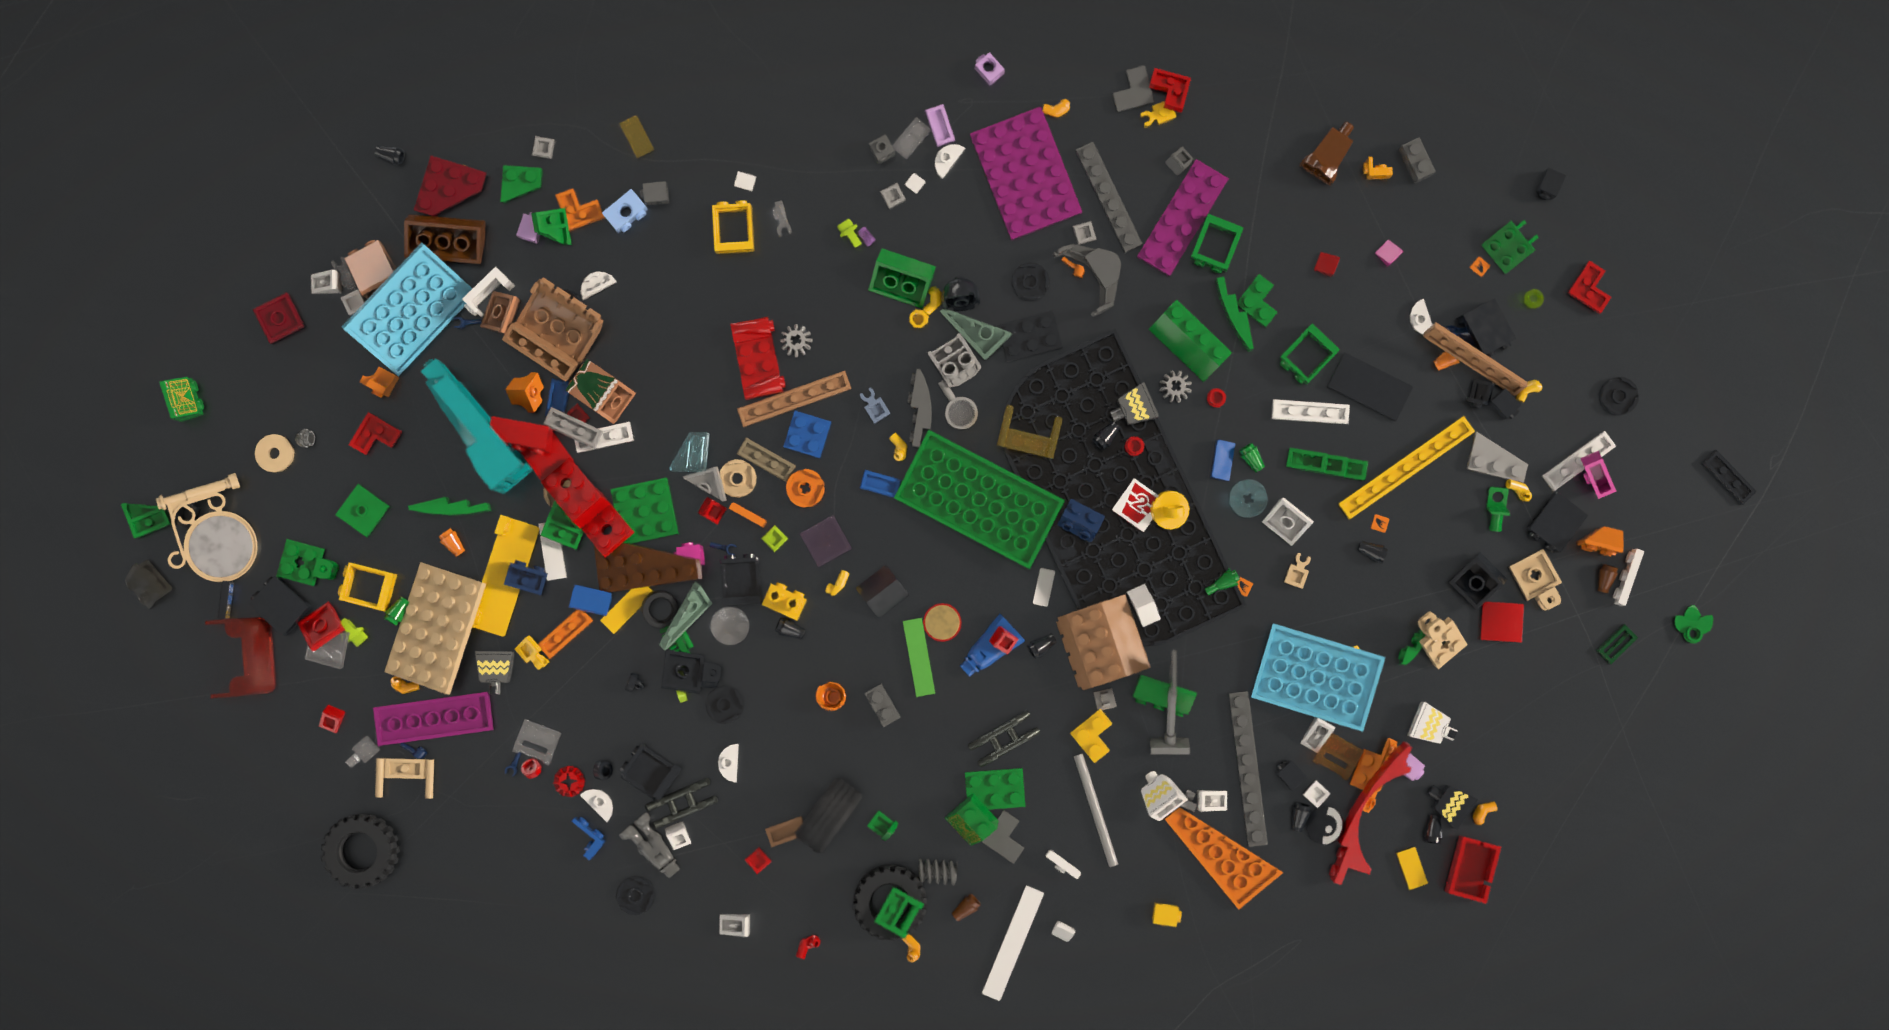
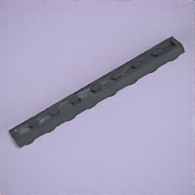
[1228,691,1268,847]

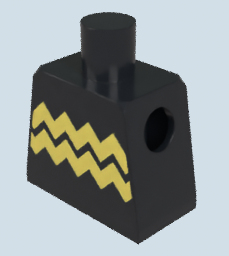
[1427,785,1478,830]

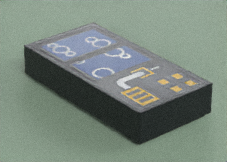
[218,581,235,620]

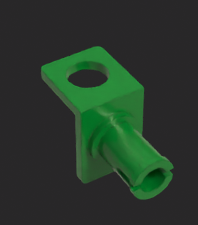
[1486,487,1510,532]

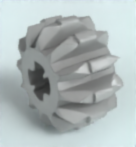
[780,324,813,357]
[1159,371,1192,403]

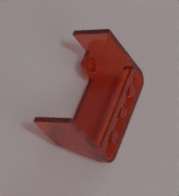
[205,617,276,698]

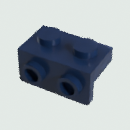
[1058,499,1105,542]
[504,560,548,595]

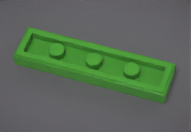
[903,618,935,697]

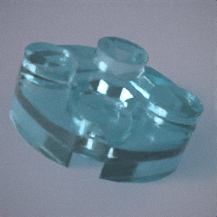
[1229,480,1268,518]

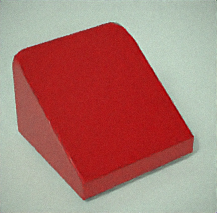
[1314,252,1340,277]
[698,497,727,525]
[989,626,1019,655]
[319,705,345,733]

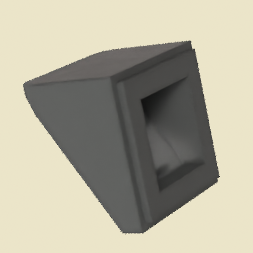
[1165,147,1195,176]

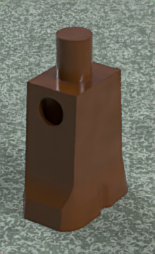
[1300,121,1354,185]

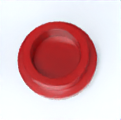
[1207,388,1226,408]
[1125,437,1144,456]

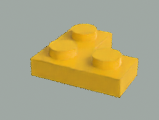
[1070,709,1113,763]

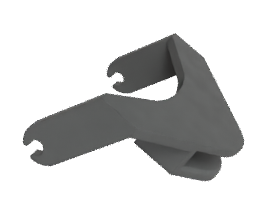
[1052,244,1121,317]

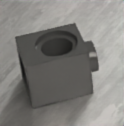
[869,134,895,164]
[640,181,669,206]

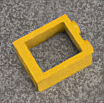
[712,201,754,254]
[338,562,397,611]

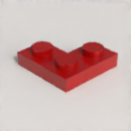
[1149,68,1191,113]
[1568,261,1611,314]
[349,412,402,455]

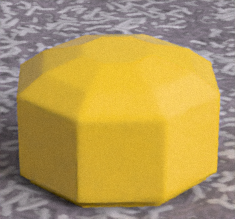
[909,309,928,328]

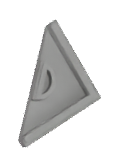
[683,467,727,502]

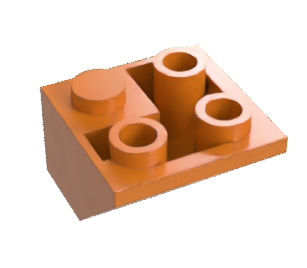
[1576,526,1624,557]

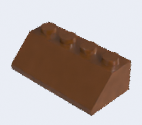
[404,214,485,264]

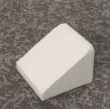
[665,822,691,850]
[1052,921,1075,942]

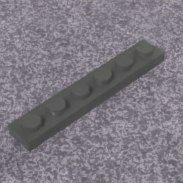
[1076,142,1142,253]

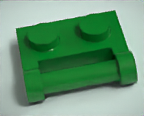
[874,887,924,939]

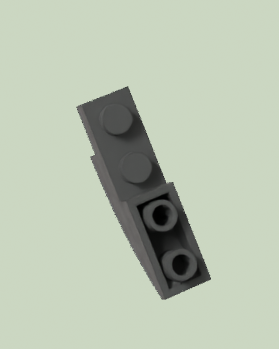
[908,369,932,448]

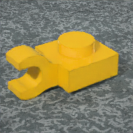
[515,635,549,670]

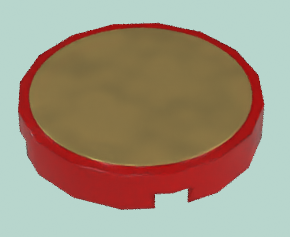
[923,603,962,642]

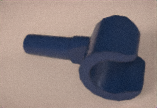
[453,317,481,329]
[710,542,737,555]
[400,743,428,759]
[504,750,522,777]

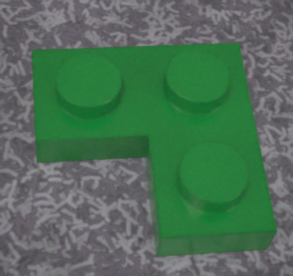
[1237,274,1277,328]

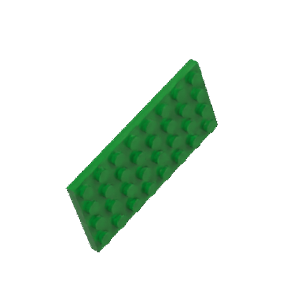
[894,430,1065,569]

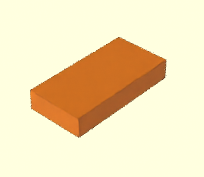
[729,502,767,528]

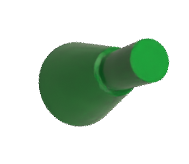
[1205,568,1240,595]

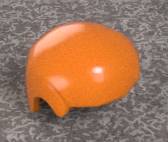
[815,682,846,711]

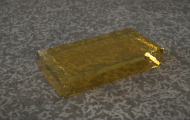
[620,115,654,158]

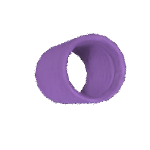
[857,227,876,247]

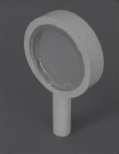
[938,380,978,430]

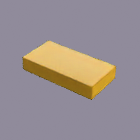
[1396,847,1428,890]

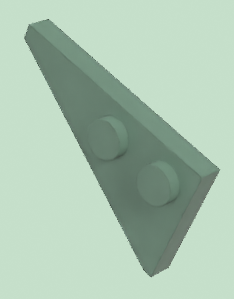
[940,308,1012,360]
[659,582,712,651]

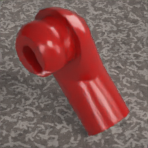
[796,935,821,959]

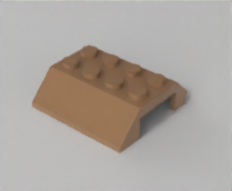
[502,277,603,382]
[1056,595,1151,690]

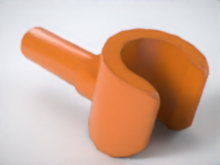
[1061,257,1085,278]

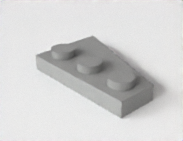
[1467,432,1528,483]

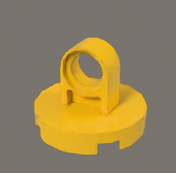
[1150,490,1189,529]

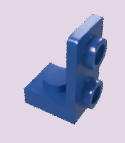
[572,817,606,860]

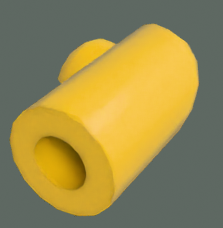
[1515,380,1542,403]

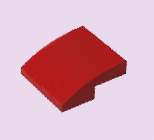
[1481,602,1524,643]

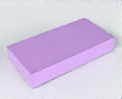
[925,104,955,147]

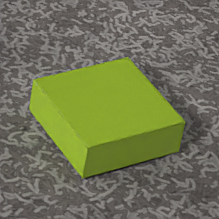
[761,525,788,552]

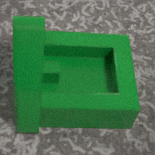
[867,811,898,841]

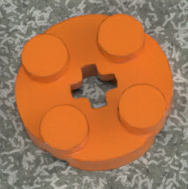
[786,469,825,508]

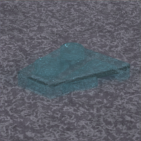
[669,432,710,472]

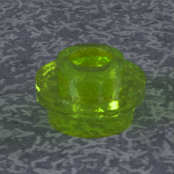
[1524,289,1544,309]

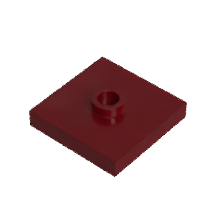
[252,292,305,344]

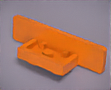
[1350,738,1397,813]

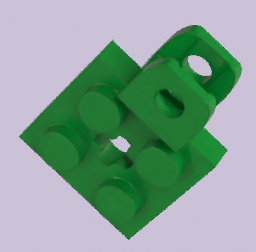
[276,539,339,586]

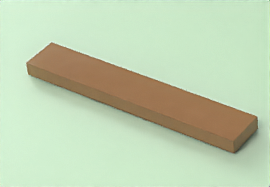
[1423,322,1528,396]
[737,371,851,427]

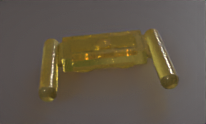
[997,405,1062,459]

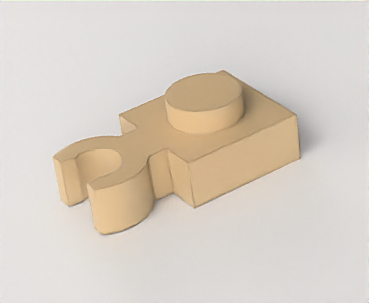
[1284,553,1311,589]

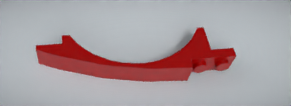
[1329,741,1412,885]

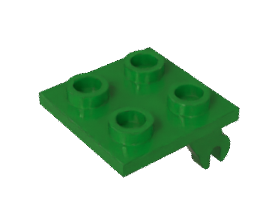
[1482,220,1539,274]

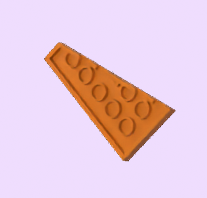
[1165,807,1283,909]

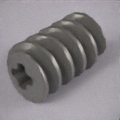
[918,859,958,885]

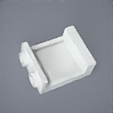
[463,267,515,317]

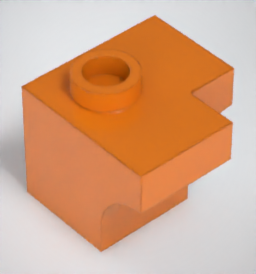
[360,367,399,398]
[505,372,544,413]

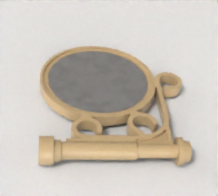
[156,473,257,582]

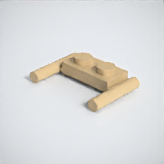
[375,758,434,798]

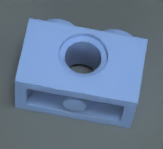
[602,189,648,233]

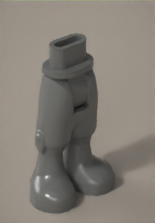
[619,812,680,879]

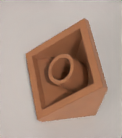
[480,291,521,335]

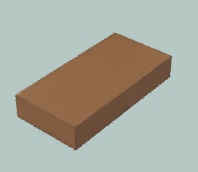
[765,816,803,847]

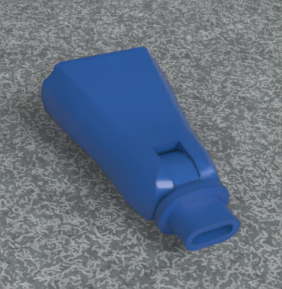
[960,614,1025,677]

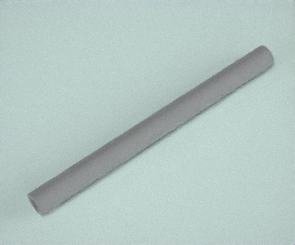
[1074,754,1118,867]

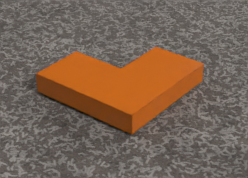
[555,188,605,231]

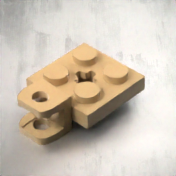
[1508,549,1562,611]
[1418,611,1467,669]

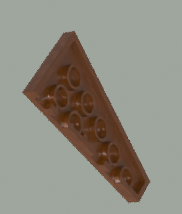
[594,543,702,593]

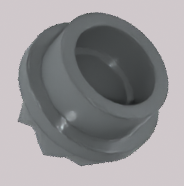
[295,429,315,448]

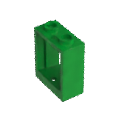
[1190,214,1244,274]
[1278,324,1340,385]

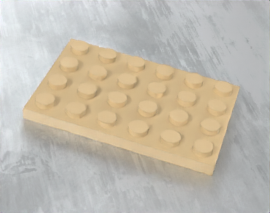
[384,562,486,695]

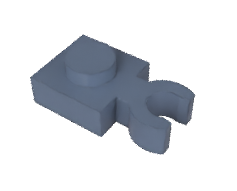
[860,388,891,424]

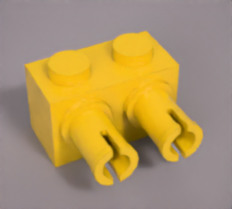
[762,582,807,621]

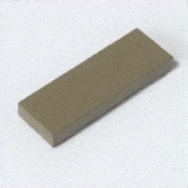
[737,438,796,482]

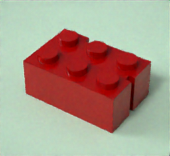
[490,416,554,455]
[1445,835,1501,903]

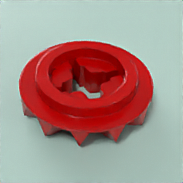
[553,766,585,797]

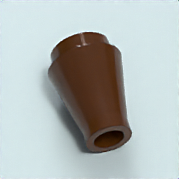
[1597,564,1619,593]
[952,894,981,921]

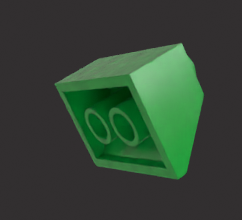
[868,249,936,308]
[1132,675,1197,717]

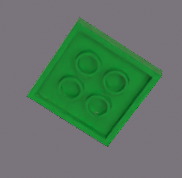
[611,478,679,544]

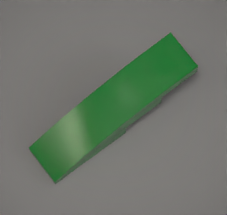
[1215,277,1254,351]
[1286,448,1369,481]
[408,497,491,516]

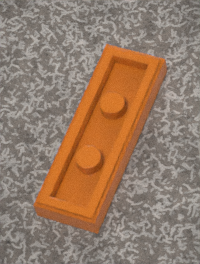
[538,609,594,659]

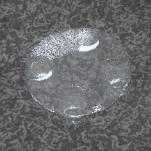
[711,607,749,645]

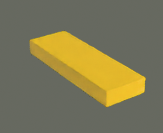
[600,587,654,634]

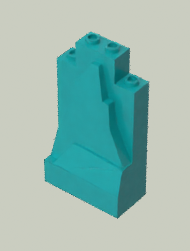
[421,359,533,494]

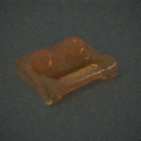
[1313,733,1364,781]

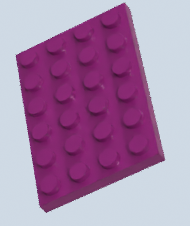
[970,106,1082,240]

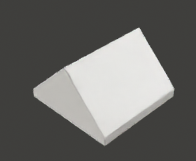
[1262,498,1314,546]

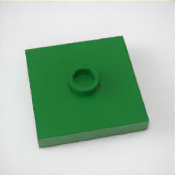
[335,484,390,537]

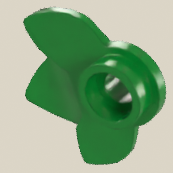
[1675,605,1713,643]

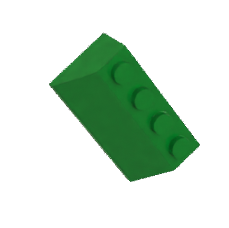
[1149,300,1232,382]

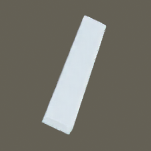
[982,885,1044,1001]

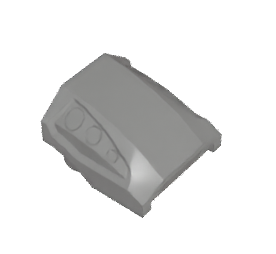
[928,333,981,387]

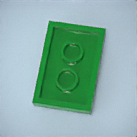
[965,768,1025,810]

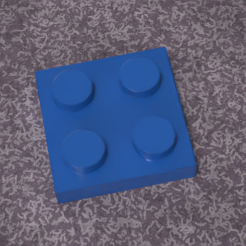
[783,411,831,458]

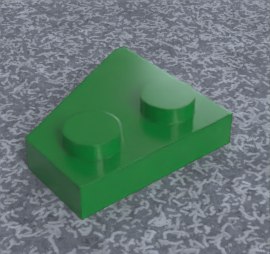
[501,165,542,203]
[531,208,571,245]
[540,501,583,550]
[121,503,172,539]

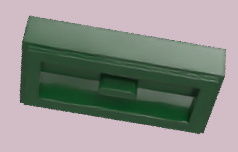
[1596,624,1638,665]

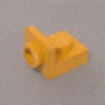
[1363,157,1393,179]

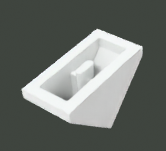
[311,270,342,294]
[1127,584,1160,627]
[1300,717,1335,753]
[1197,790,1227,811]
[720,914,750,937]

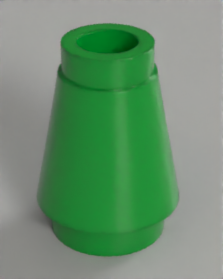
[1240,443,1265,472]
[384,596,409,626]

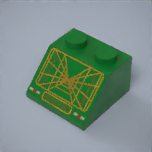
[159,377,204,422]
[945,794,999,846]

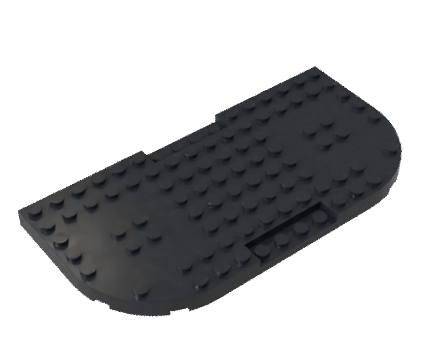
[1002,329,1247,646]

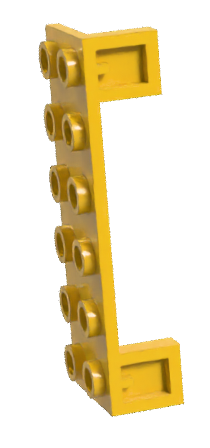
[472,515,539,637]

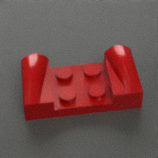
[730,317,786,400]

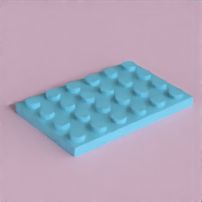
[342,242,472,376]
[1251,623,1385,732]

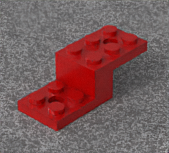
[541,457,635,558]

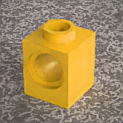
[1152,902,1182,927]

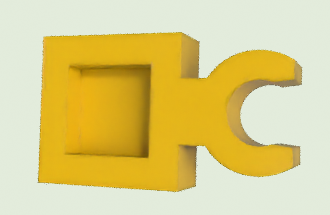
[1140,101,1176,127]

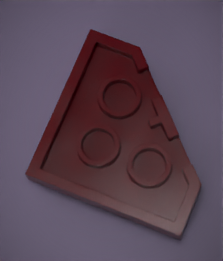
[414,156,487,216]

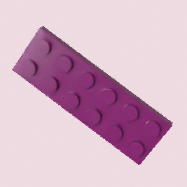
[1137,159,1229,277]
[373,692,494,746]

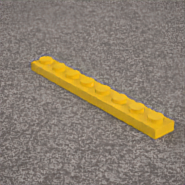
[1338,416,1475,519]

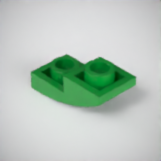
[1398,630,1426,665]

